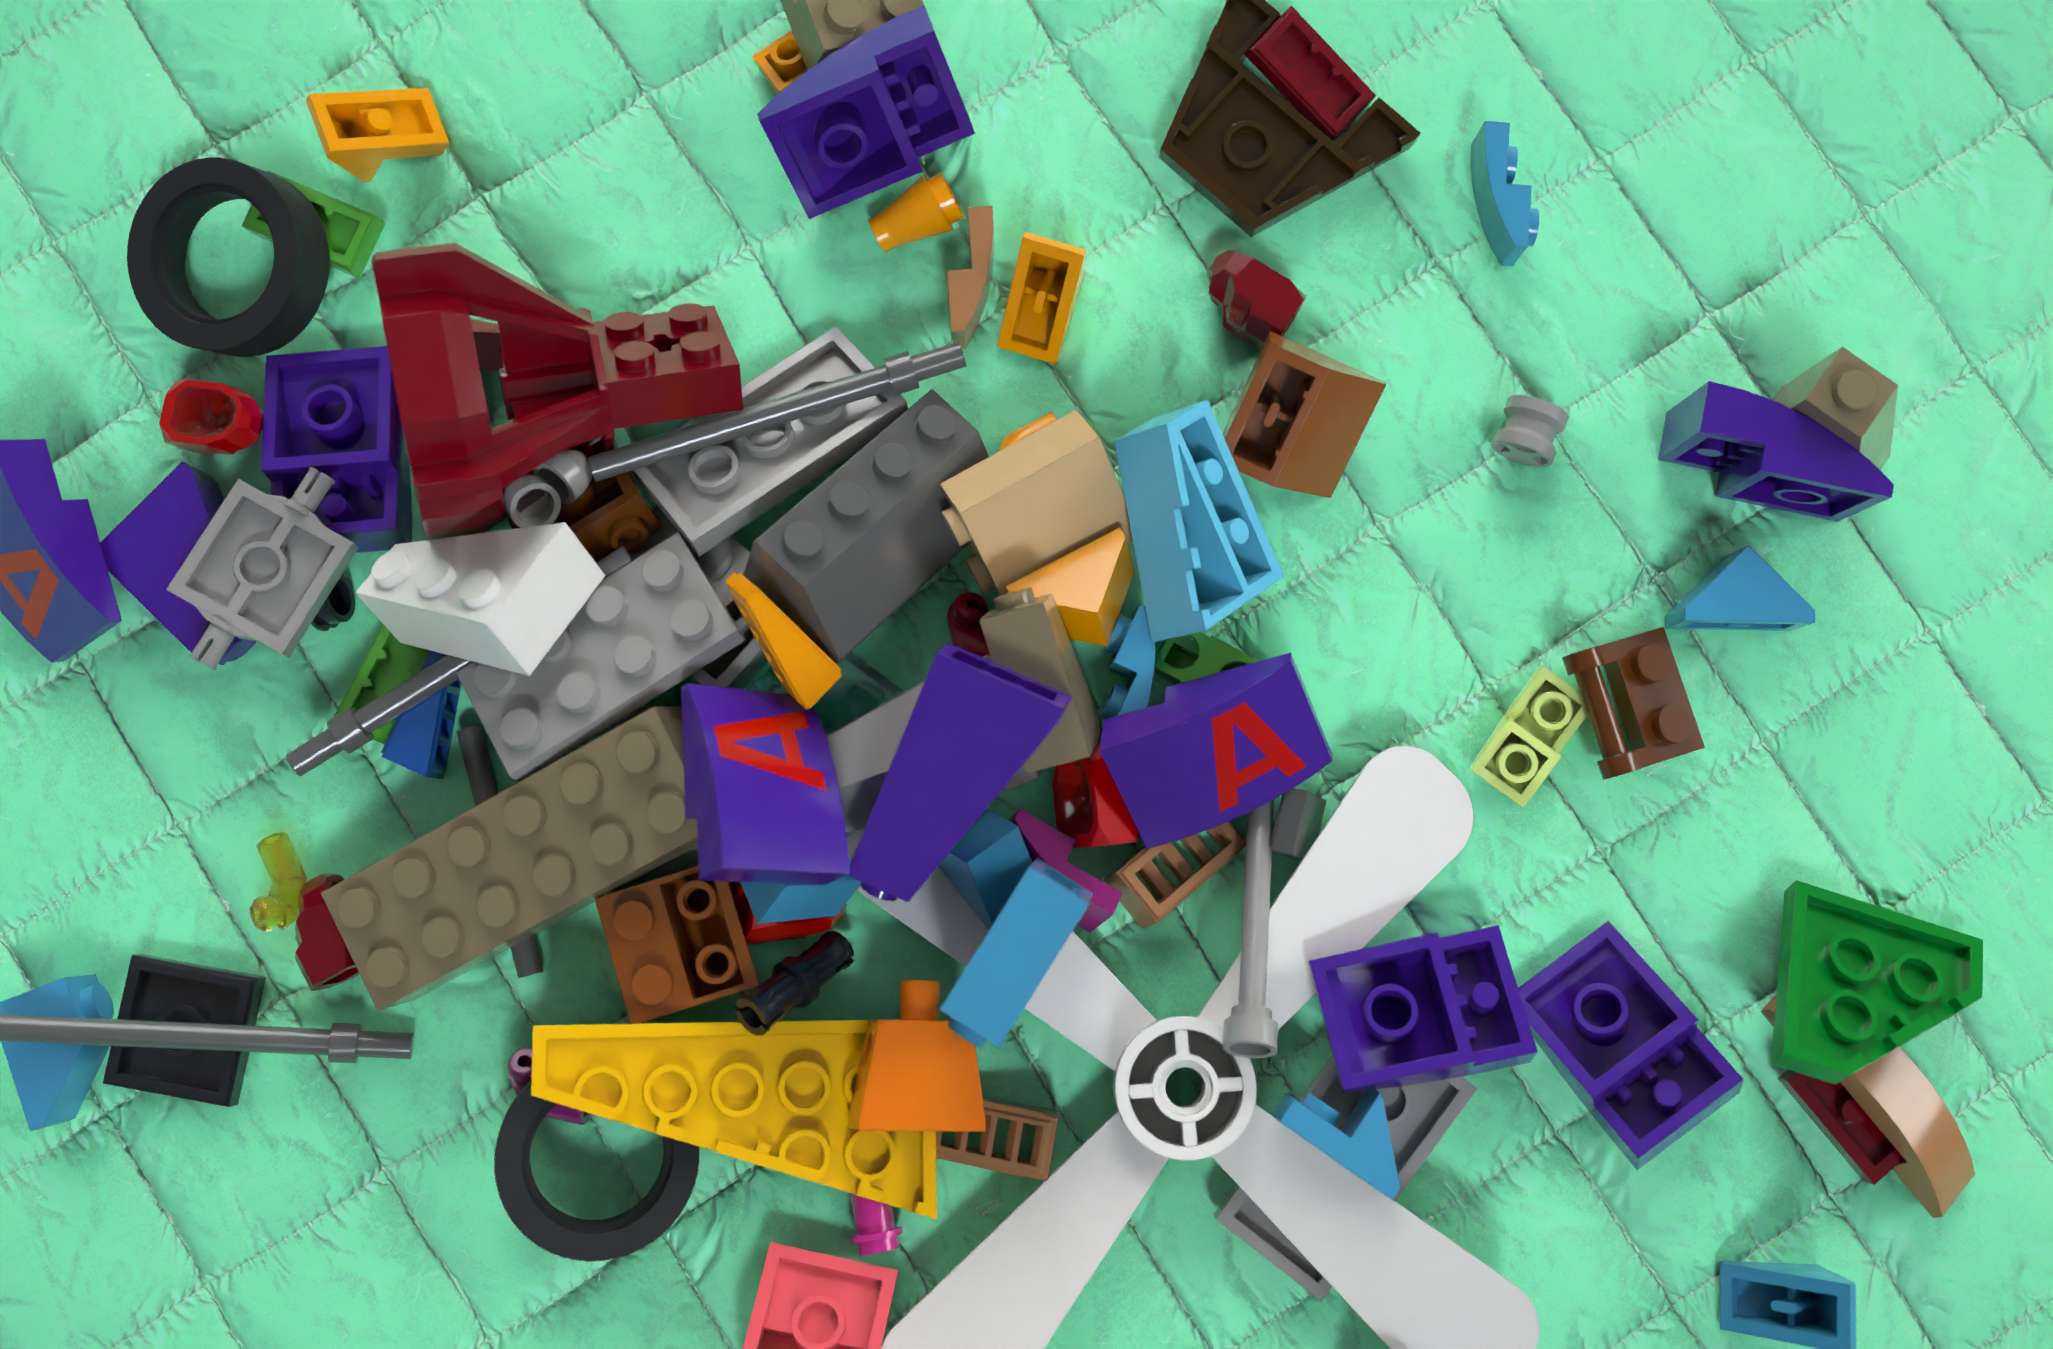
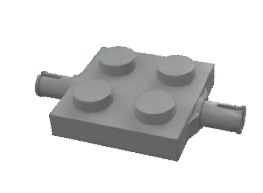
[166,467,359,670]

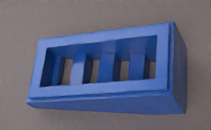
[381,651,461,779]

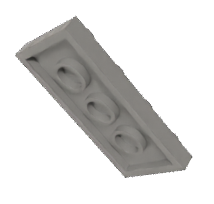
[632,326,908,557]
[456,532,745,782]
[1213,1055,1478,1302]

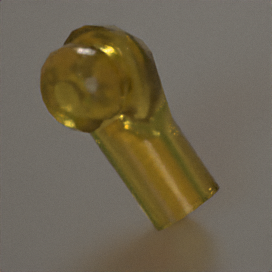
[250,832,307,932]

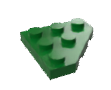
[1771,880,1983,1085]

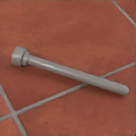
[1223,800,1278,1058]

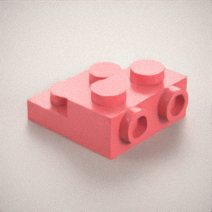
[743,1242,898,1349]

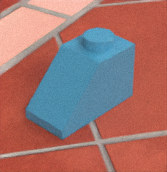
[0,974,114,1131]

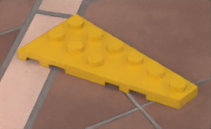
[531,1019,937,1220]

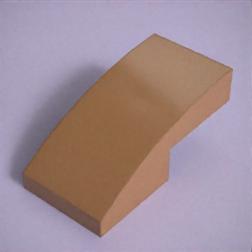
[947,206,994,349]

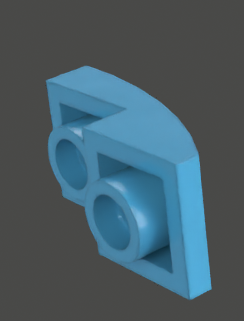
[1471,121,1539,266]
[1100,604,1156,719]

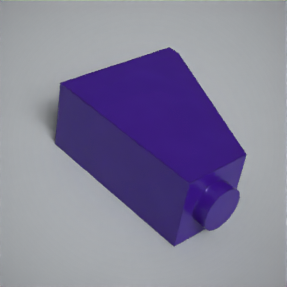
[100,461,256,665]

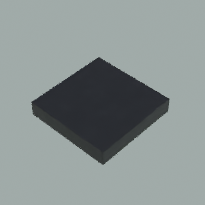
[103,954,266,1107]

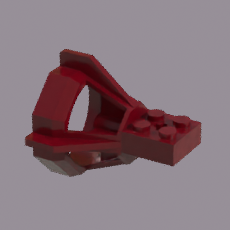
[371,243,743,540]

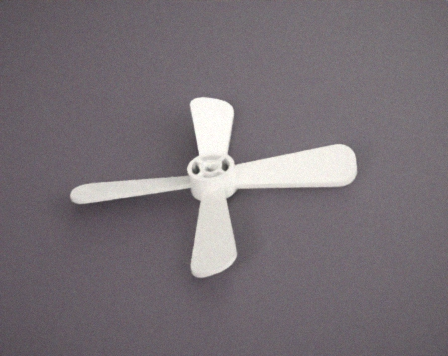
[847,746,1539,1349]

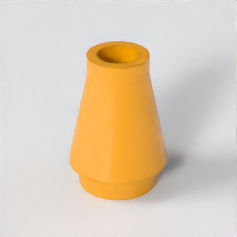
[868,172,964,253]

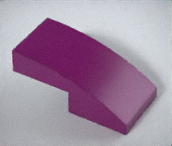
[1008,808,1122,933]

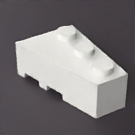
[355,522,606,676]

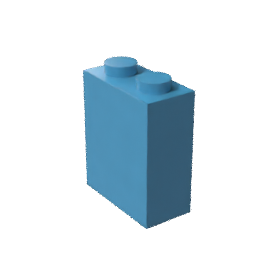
[940,858,1093,1048]

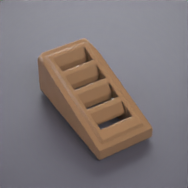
[1104,821,1246,928]
[936,1097,1059,1181]

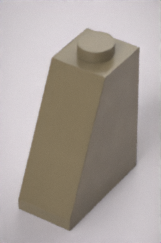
[1773,347,1898,470]
[979,587,1102,774]

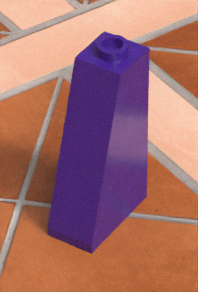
[847,643,1072,902]

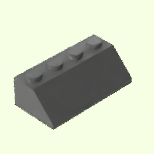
[743,389,989,665]

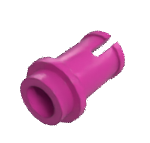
[850,1193,903,1255]

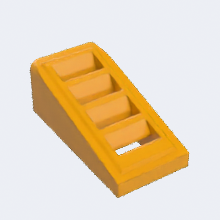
[725,572,842,709]

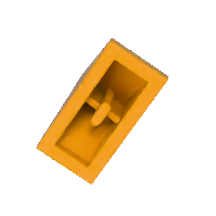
[997,232,1087,365]
[1005,527,1134,646]

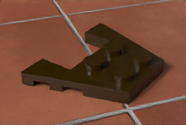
[1159,0,1421,237]

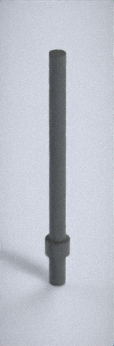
[588,342,967,482]
[286,546,633,776]
[0,1014,414,1063]

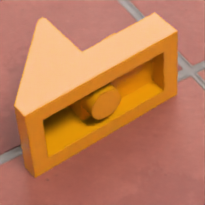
[306,88,449,182]

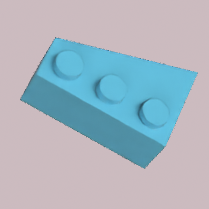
[1114,400,1284,642]

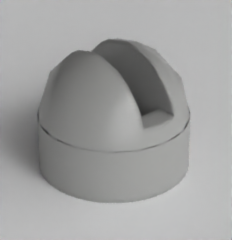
[533,448,592,505]
[503,474,561,528]

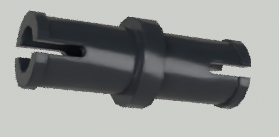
[735,930,854,1036]

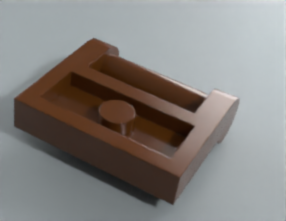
[1562,627,1705,780]

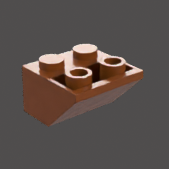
[1222,331,1387,498]
[594,866,760,1024]

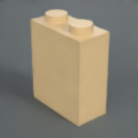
[940,410,1133,596]

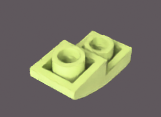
[1469,666,1588,808]

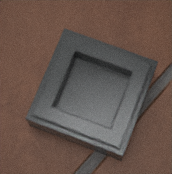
[1270,788,1327,860]

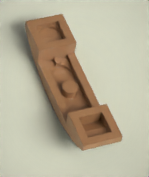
[1760,995,1975,1218]

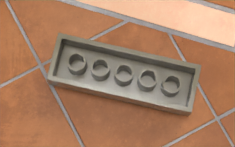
[321,707,698,1011]

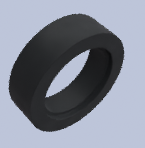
[127,157,330,357]
[494,1081,700,1262]

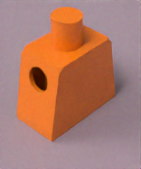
[848,980,986,1132]

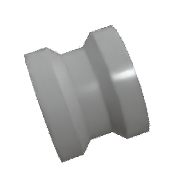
[1491,395,1569,468]

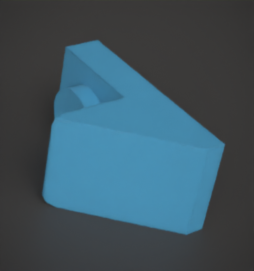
[1272,1089,1400,1200]

